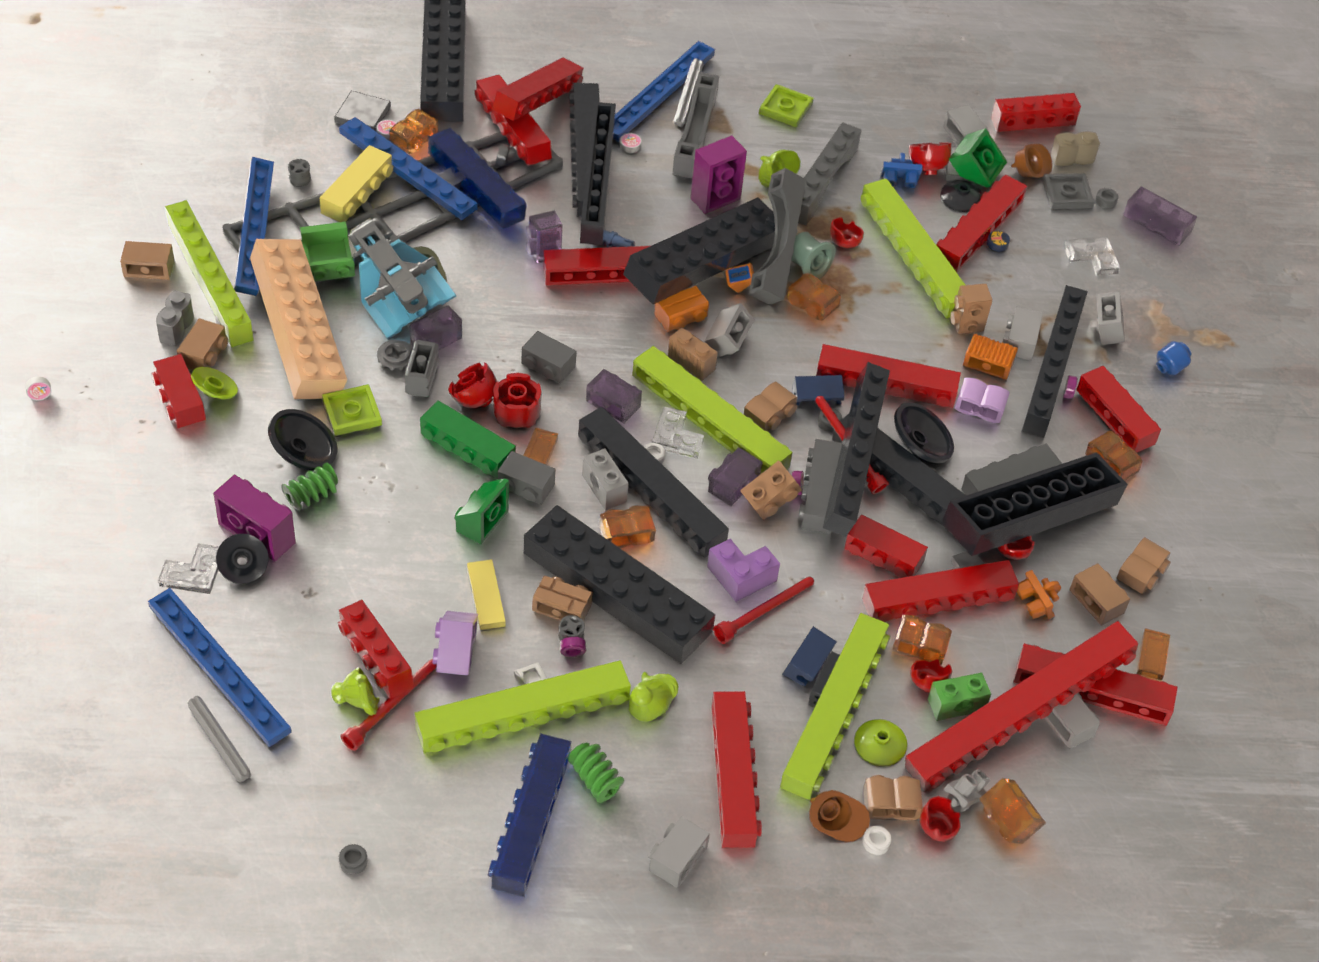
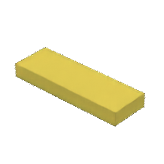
[467,559,506,630]

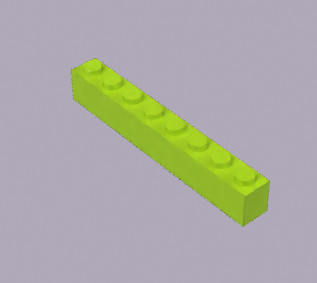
[860,178,965,319]
[165,200,254,348]
[632,346,793,475]
[780,613,891,800]
[414,660,631,753]

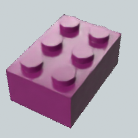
[690,135,747,214]
[213,474,296,562]

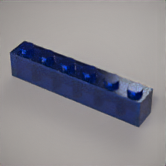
[428,128,527,229]
[488,733,572,897]

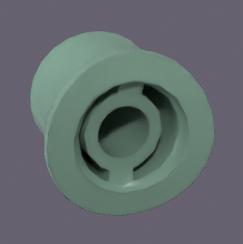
[791,232,836,281]

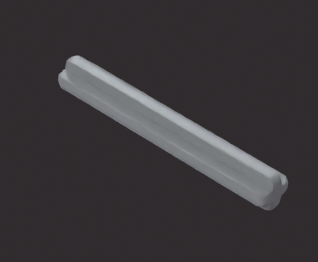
[674,59,703,127]
[188,696,251,782]

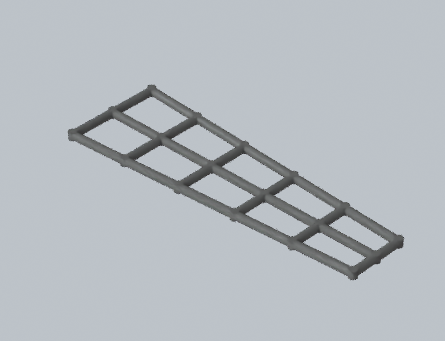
[222,132,563,284]

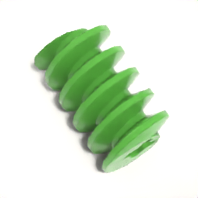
[281,463,338,511]
[568,742,625,803]

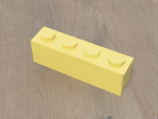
[320,145,393,222]

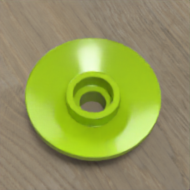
[191,367,238,399]
[854,719,907,767]

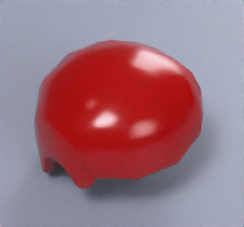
[830,217,864,248]
[997,535,1035,560]
[910,659,952,693]
[919,796,961,842]

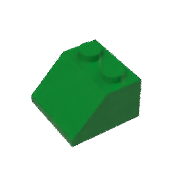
[949,128,1007,188]
[454,478,509,544]

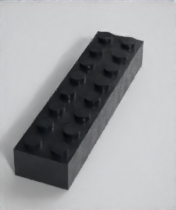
[420,0,466,122]
[623,197,775,305]
[941,452,1128,556]
[523,505,716,664]

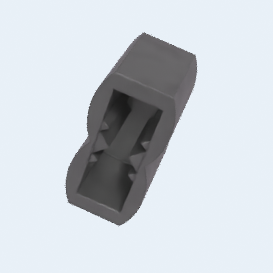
[156,290,194,346]

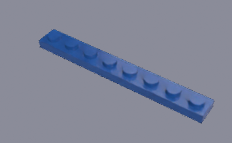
[613,41,715,142]
[339,117,477,220]
[234,157,274,296]
[148,588,292,747]

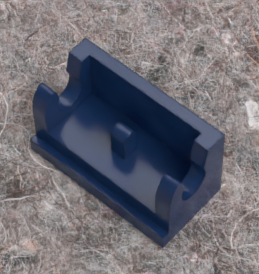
[792,375,844,406]
[782,626,837,686]

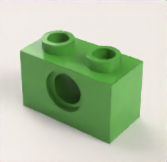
[928,672,991,721]

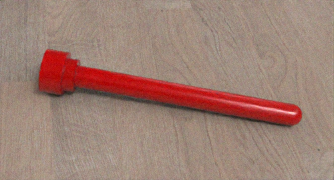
[815,396,889,494]
[713,576,814,644]
[340,659,437,751]

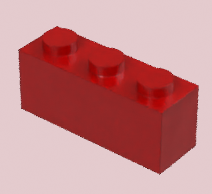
[151,354,206,428]
[844,514,928,578]

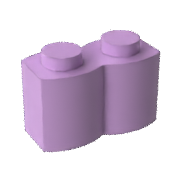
[955,378,1010,423]

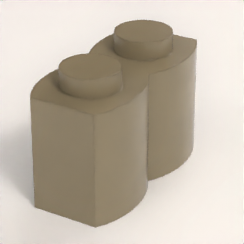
[1050,131,1100,166]

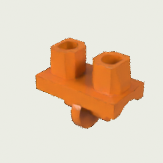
[1017,570,1061,620]

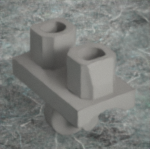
[944,769,990,813]

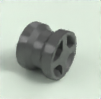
[288,159,311,187]
[558,615,585,642]

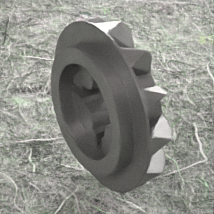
[377,340,413,371]

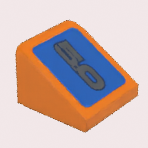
[725,263,754,293]

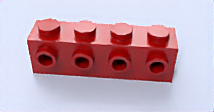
[991,93,1081,132]
[1076,365,1161,454]
[337,599,414,700]

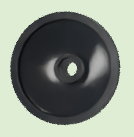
[894,402,954,463]
[268,409,338,471]

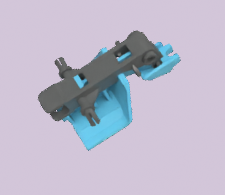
[348,218,456,339]

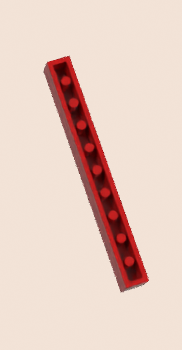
[905,621,1138,792]

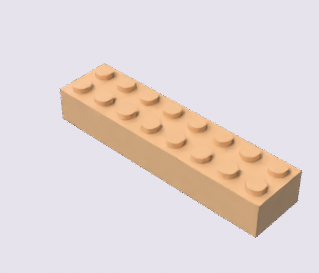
[250,239,347,399]

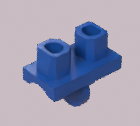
[880,153,922,188]

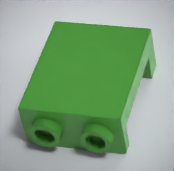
[300,222,355,281]

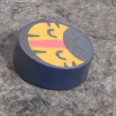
[987,230,1010,251]

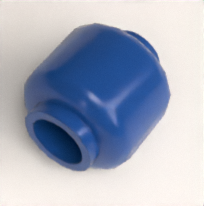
[1156,341,1192,375]

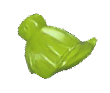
[758,149,801,188]
[331,667,380,716]
[629,672,679,722]

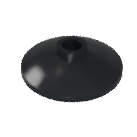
[940,180,983,212]
[216,534,268,584]

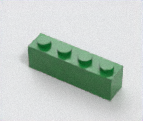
[420,400,516,479]

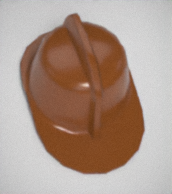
[1011,144,1053,178]
[809,790,870,842]

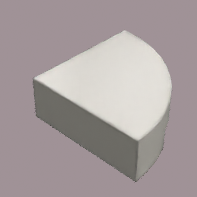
[514,662,547,685]

